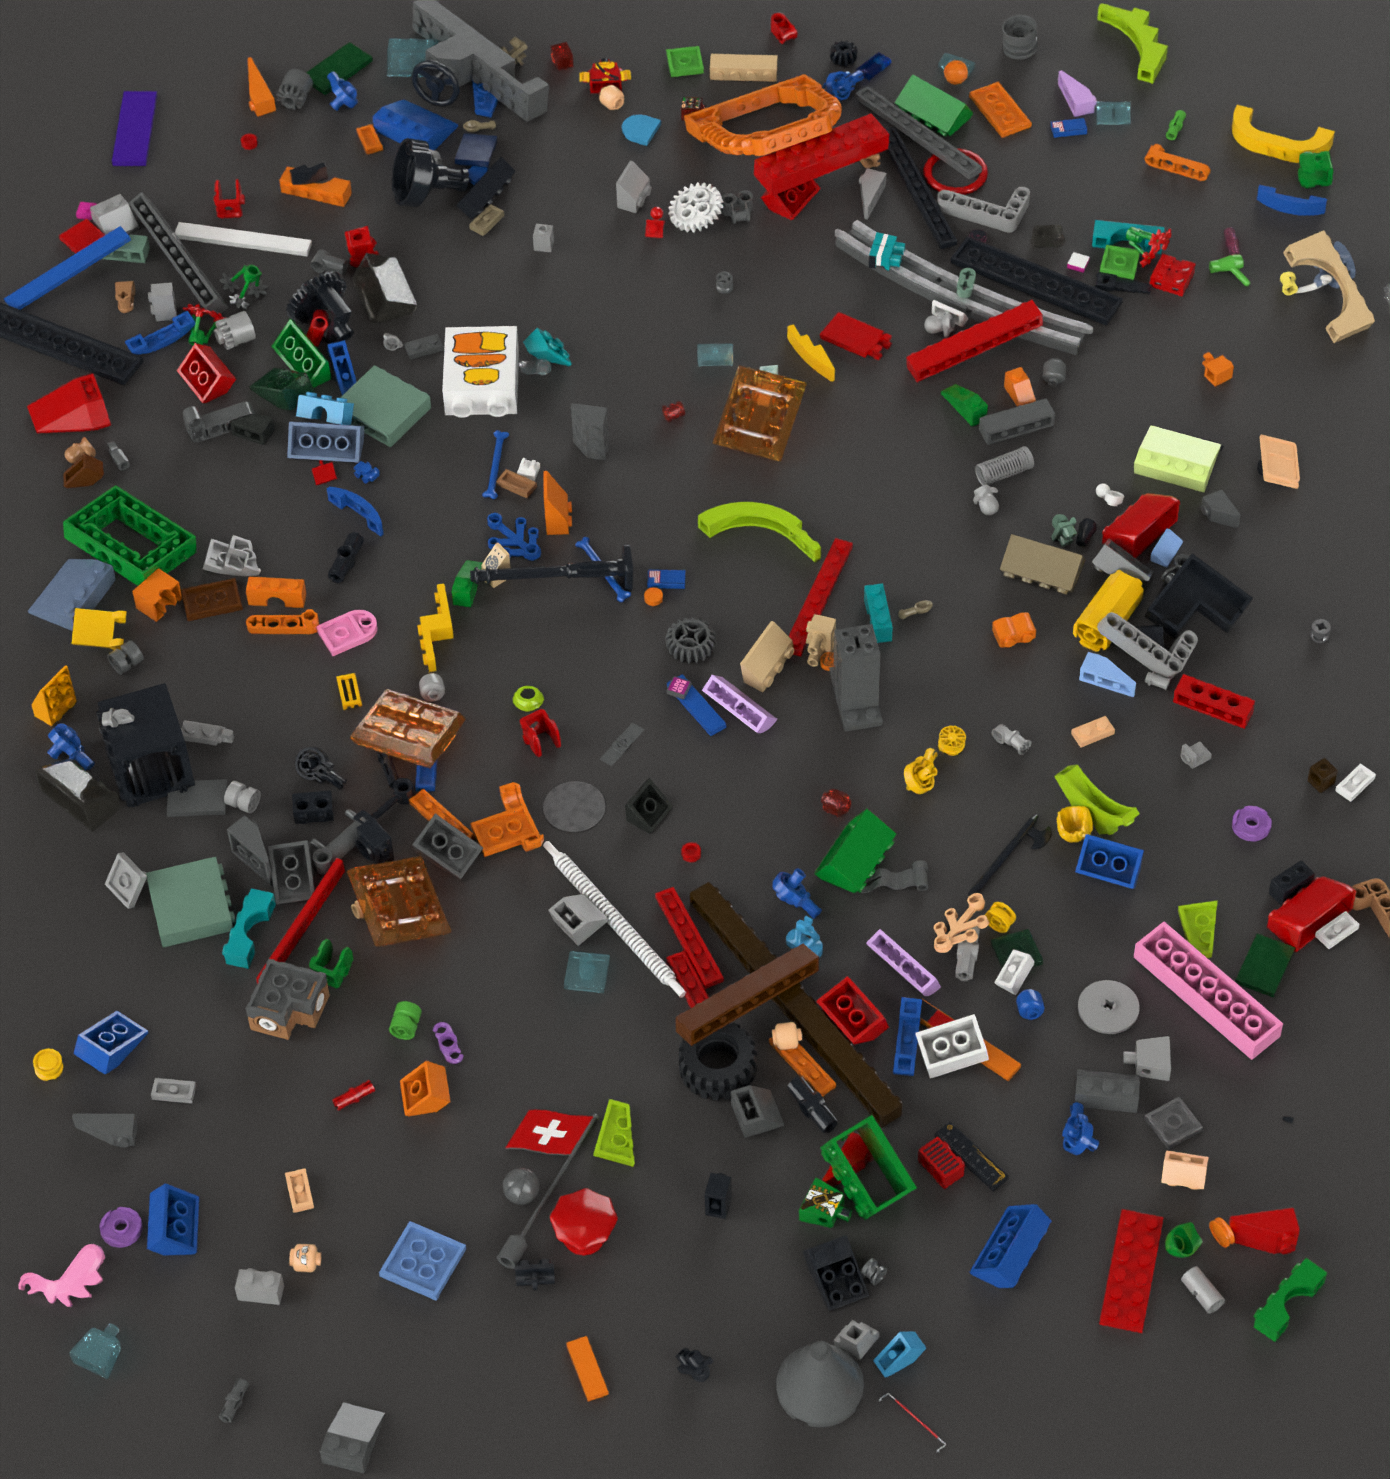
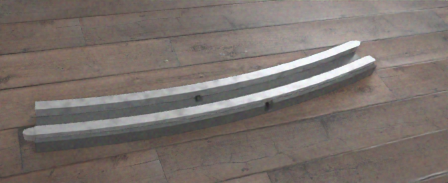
[835,220,1093,355]

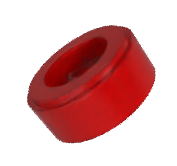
[241,134,258,150]
[681,842,701,862]

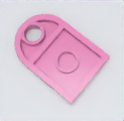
[316,610,377,656]

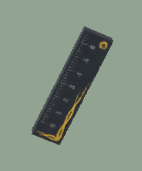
[935,1122,1009,1192]

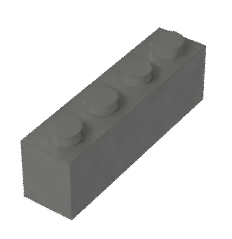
[979,398,1055,445]

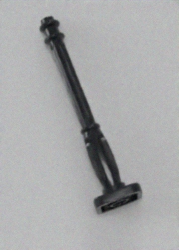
[470,544,633,591]

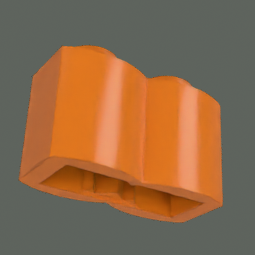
[992,612,1036,648]

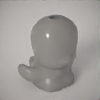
[924,312,955,338]
[973,485,999,515]

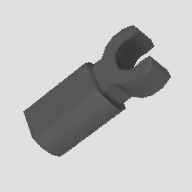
[107,441,130,471]

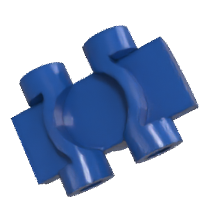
[354,461,380,483]

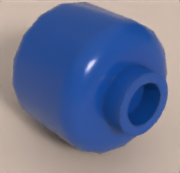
[1016,989,1045,1020]

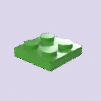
[666,46,704,77]
[1100,245,1140,280]

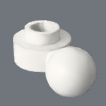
[1096,483,1124,506]

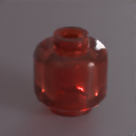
[821,788,851,817]

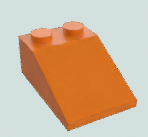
[544,471,572,535]

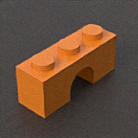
[246,577,307,608]

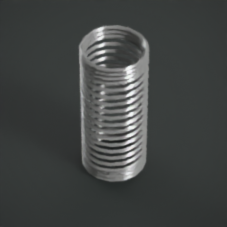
[975,446,1034,485]

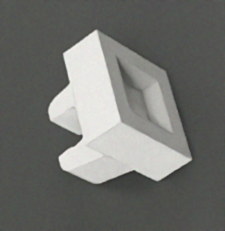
[517,458,540,481]

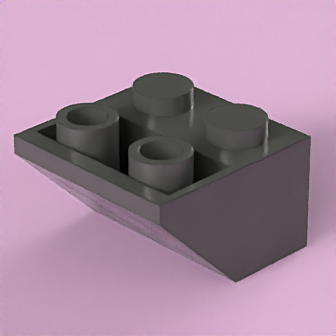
[731,1085,784,1138]

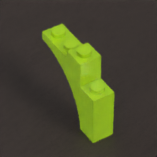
[1054,764,1140,835]

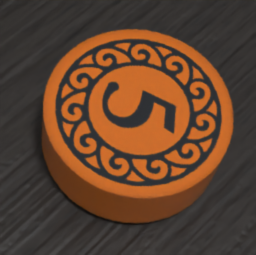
[820,652,834,671]

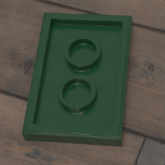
[1235,933,1295,997]

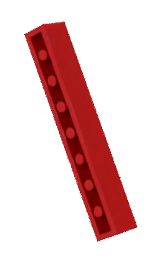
[906,300,1043,382]

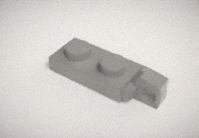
[181,720,234,746]

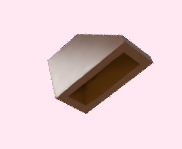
[63,454,104,488]

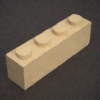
[710,54,777,82]

